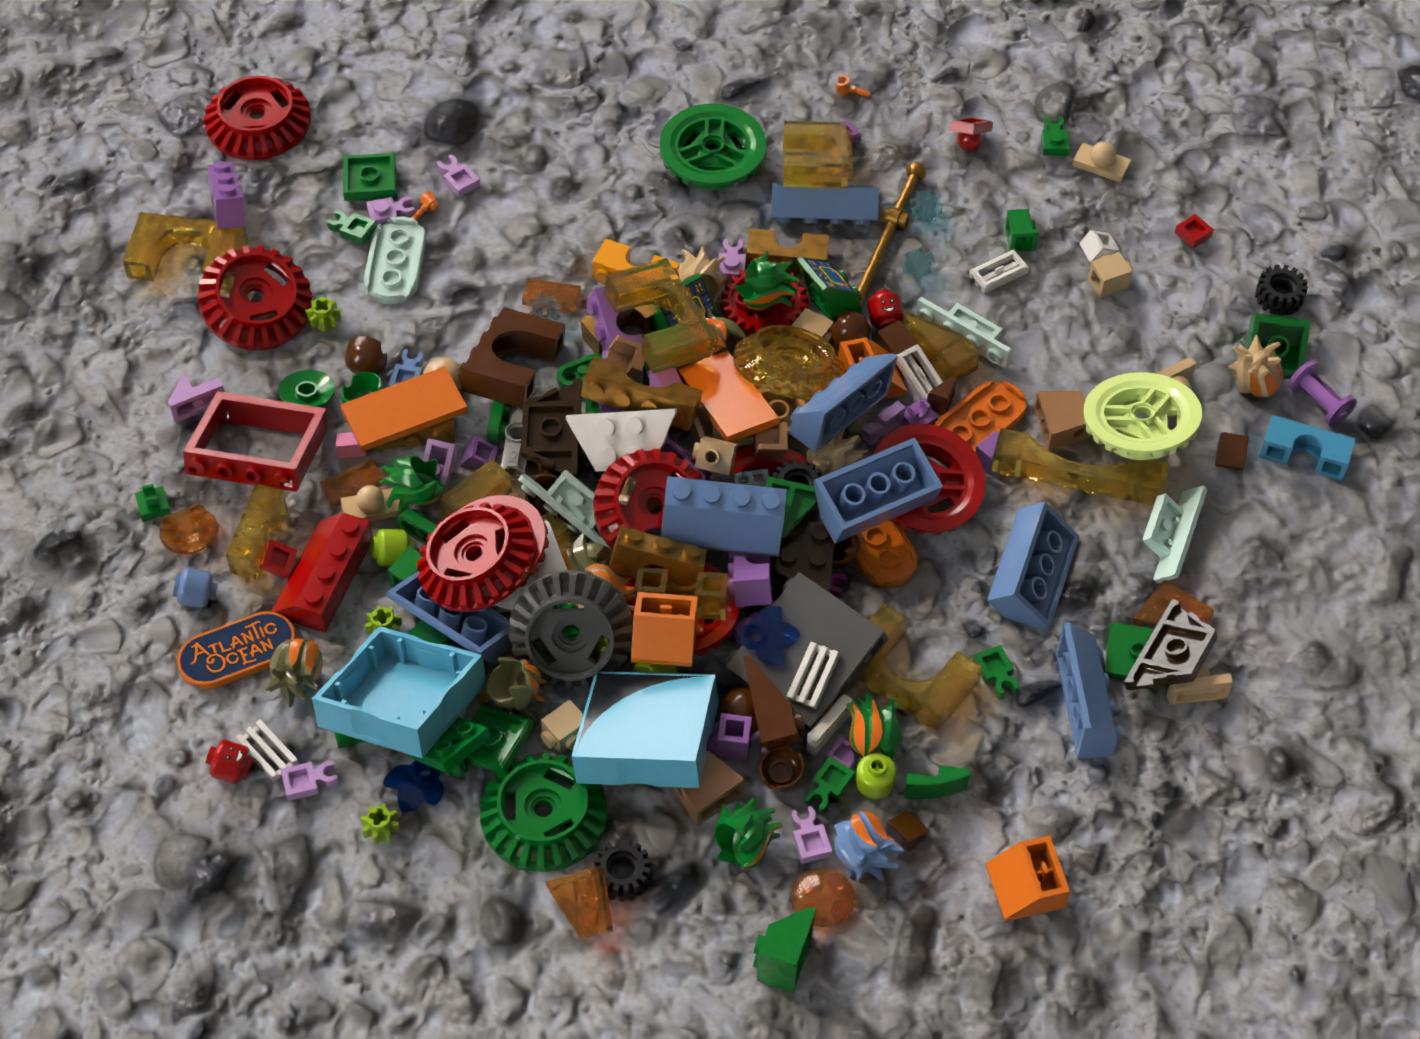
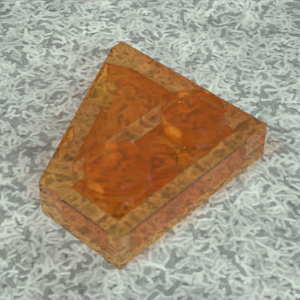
[1133,580,1215,626]
[546,867,613,938]

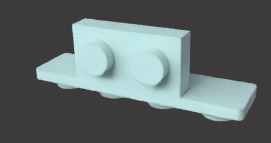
[915,297,1012,369]
[518,470,610,548]
[1142,485,1208,583]

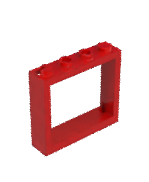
[183,391,327,492]

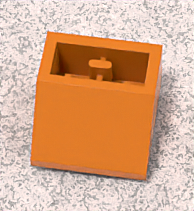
[837,337,907,400]
[631,592,698,667]
[986,835,1070,922]

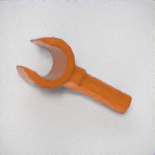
[835,75,871,98]
[411,191,438,221]

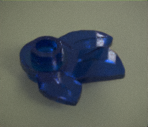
[739,606,800,665]
[383,760,444,812]

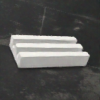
[969,249,1029,294]
[896,344,943,401]
[786,641,840,710]
[806,694,853,756]
[235,719,298,782]

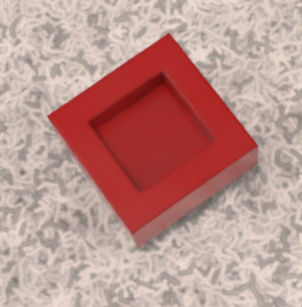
[1175,214,1214,249]
[258,539,298,579]

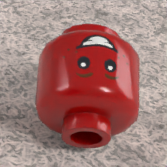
[867,289,905,330]
[205,739,254,784]

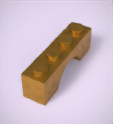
[580,356,703,431]

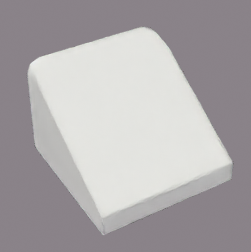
[1080,230,1120,262]

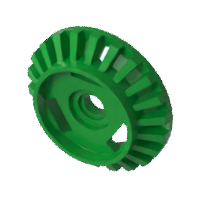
[660,104,767,190]
[479,753,608,872]

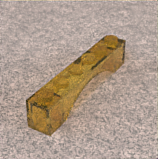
[991,428,1169,506]

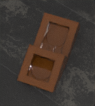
[877,320,925,379]

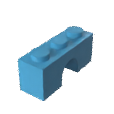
[1259,415,1356,481]

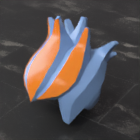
[834,811,904,882]

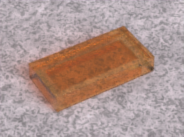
[522,278,581,312]
[320,459,384,508]

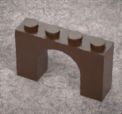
[458,307,566,408]

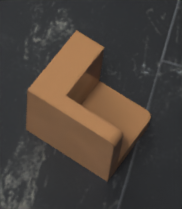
[606,336,649,381]
[754,422,788,459]

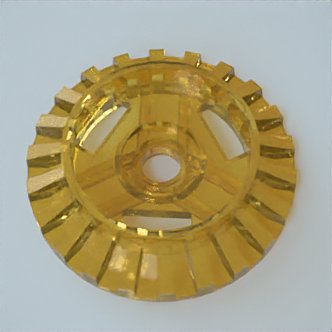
[733,325,847,400]

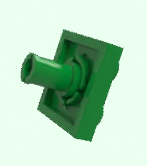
[406,716,491,778]

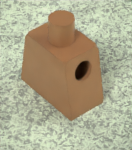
[1034,391,1090,451]
[673,751,744,827]

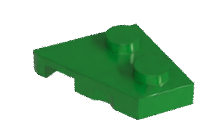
[766,476,817,541]

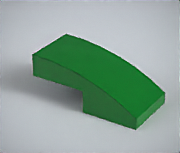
[904,766,970,799]

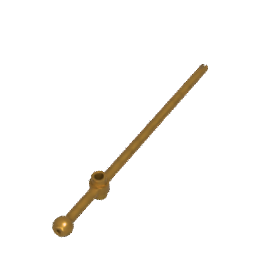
[808,162,927,401]

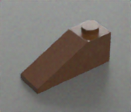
[743,655,806,751]

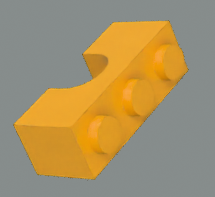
[592,238,680,294]

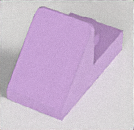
[168,373,225,423]
[423,438,458,501]

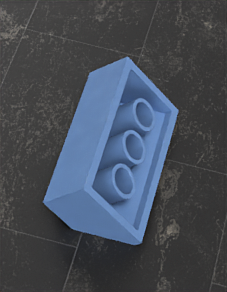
[771,182,879,225]
[789,353,898,453]
[813,437,943,544]
[661,476,787,557]
[987,502,1079,630]
[386,571,513,666]
[1056,622,1121,759]

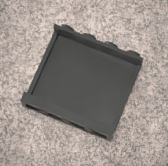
[726,572,889,731]

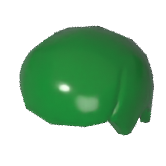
[342,372,384,403]

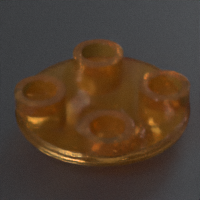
[160,504,218,554]
[791,868,855,927]

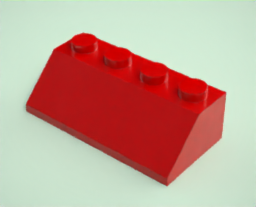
[271,512,372,633]

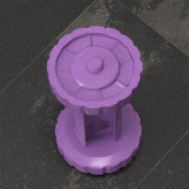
[1288,360,1357,427]

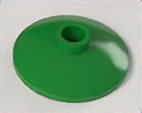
[278,370,335,407]

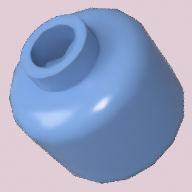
[173,568,218,609]

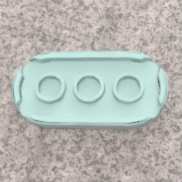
[364,216,427,304]

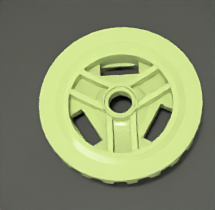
[1083,372,1202,460]

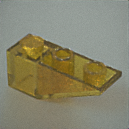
[903,311,980,381]

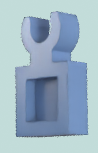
[388,349,424,387]

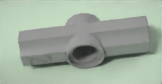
[500,406,528,481]

